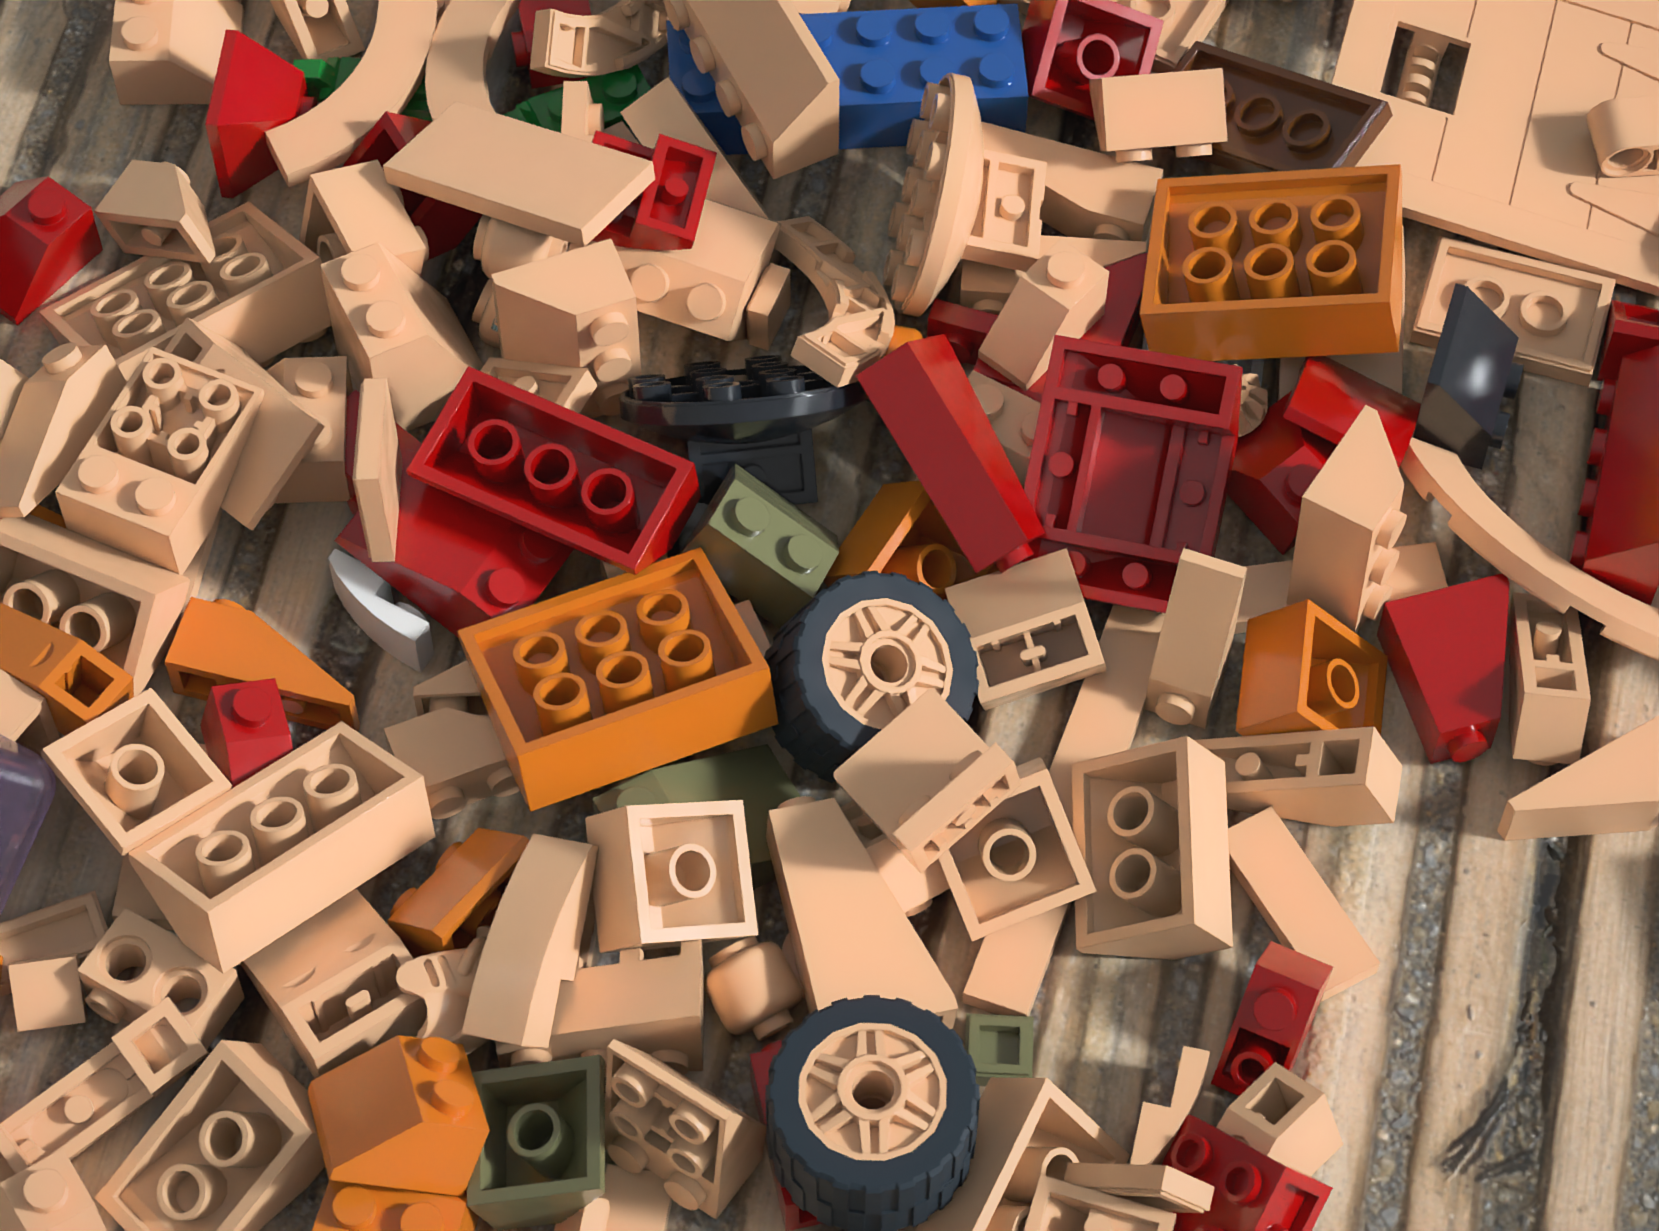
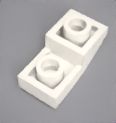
[328,549,434,673]

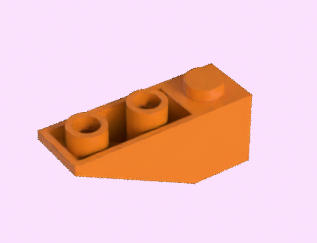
[0,602,134,736]

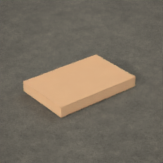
[1410,236,1616,387]

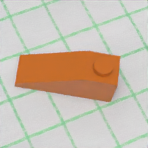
[164,597,360,732]

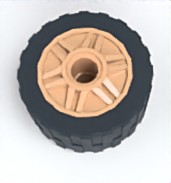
[764,571,979,783]
[766,995,980,1231]

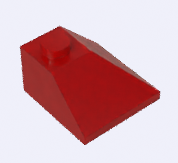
[1021,0,1164,121]
[205,29,318,198]
[0,176,103,326]
[1227,390,1338,555]

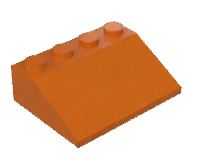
[1140,164,1402,361]
[457,547,779,812]

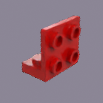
[1162,1115,1333,1231]

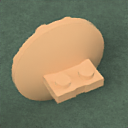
[882,72,1047,317]

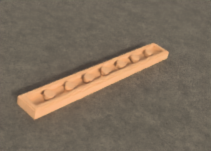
[962,604,1165,1016]

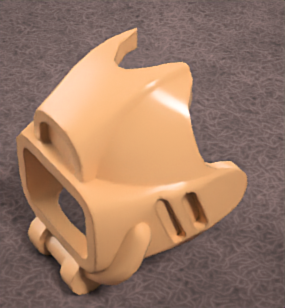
[396,926,490,1055]

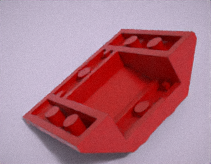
[1021,335,1243,614]

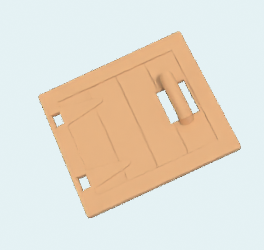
[1331,0,1659,296]

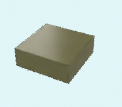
[964,1013,1034,1086]

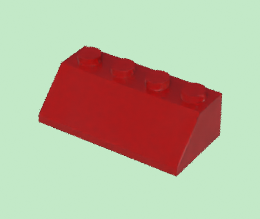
[1568,345,1659,606]
[406,366,701,575]

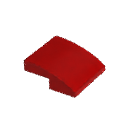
[591,130,717,250]
[1282,356,1421,468]

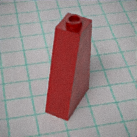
[856,334,1045,574]

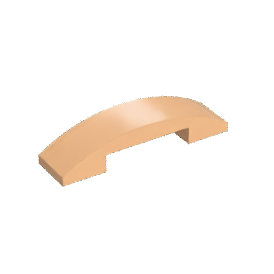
[0,997,209,1183]

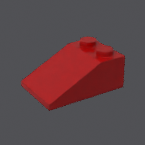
[334,449,574,638]

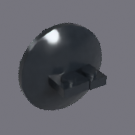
[619,355,869,505]

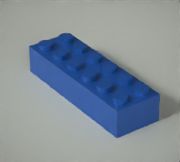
[666,3,1029,155]

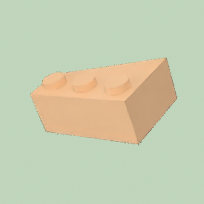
[495,939,705,1077]

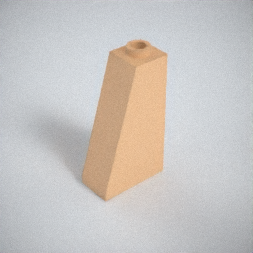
[766,796,958,1029]

